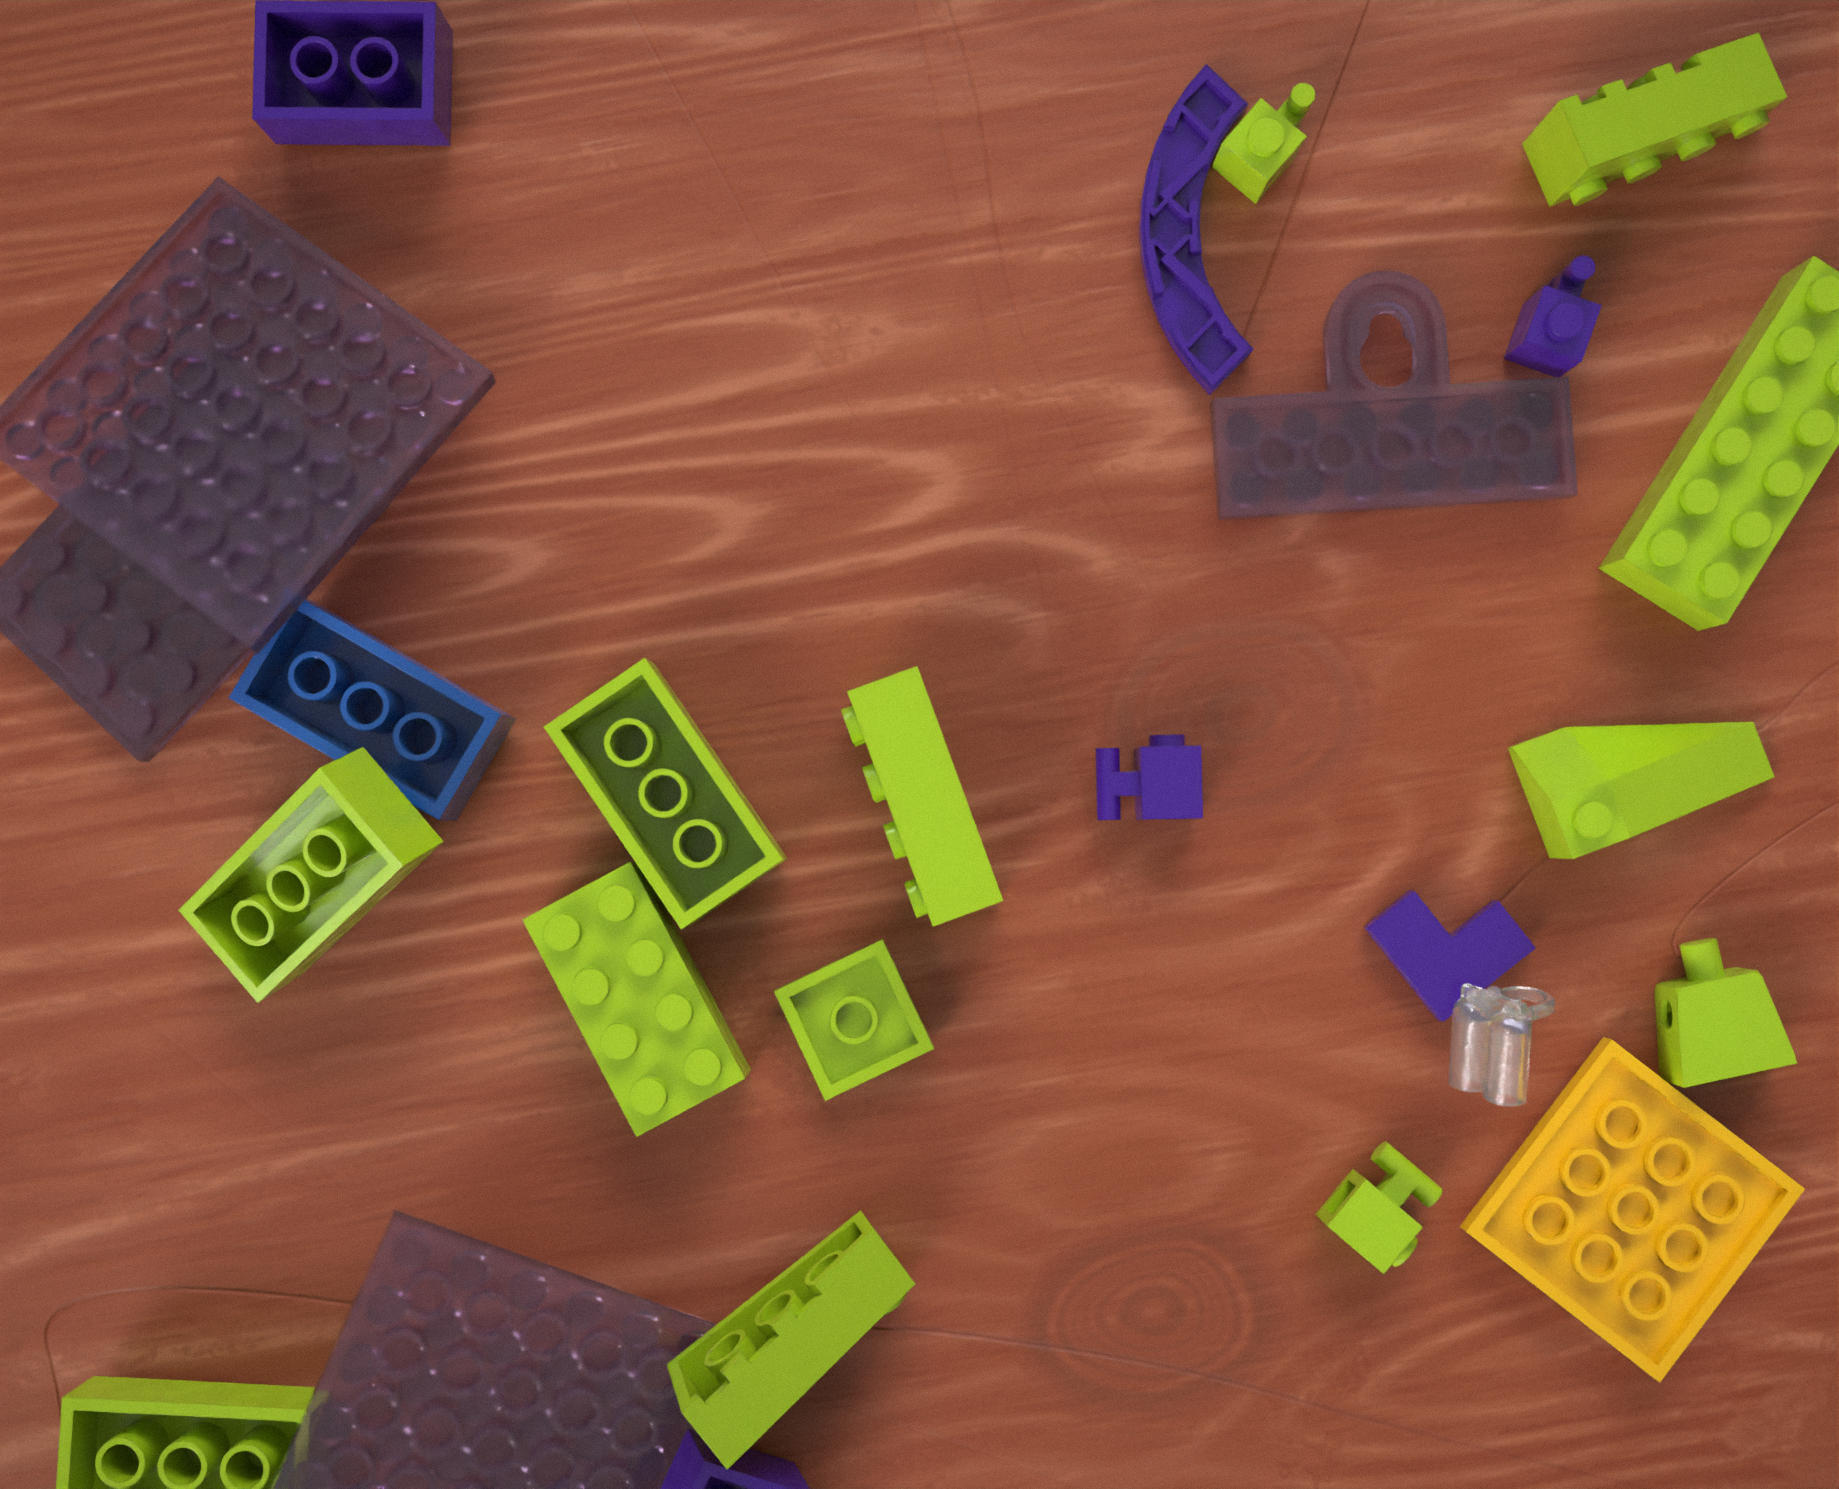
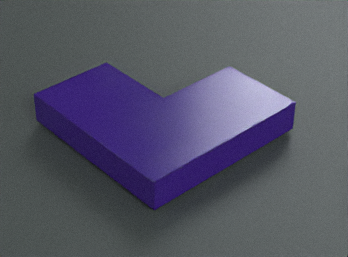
[1363,890,1536,1022]

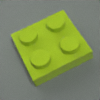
[774,939,934,1101]

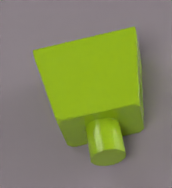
[1654,938,1797,1088]

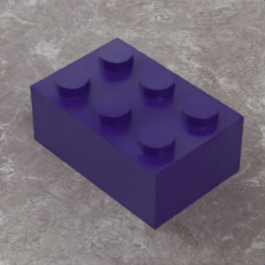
[252,0,453,146]

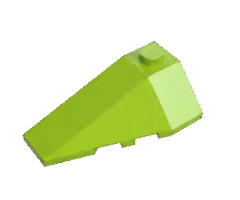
[1508,722,1774,859]

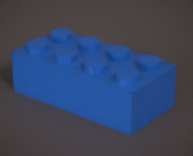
[228,592,516,821]

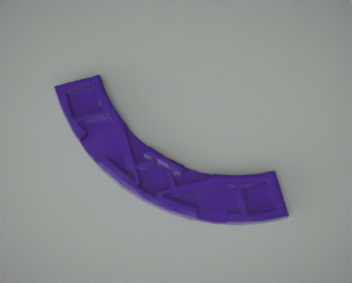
[1139,64,1254,395]

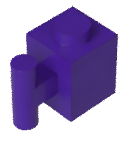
[1503,255,1602,378]
[1095,734,1203,820]

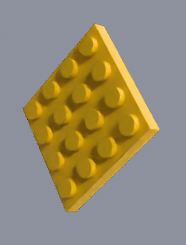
[1460,1037,1805,1382]

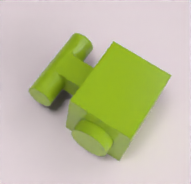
[1212,83,1315,204]
[1315,1141,1443,1274]

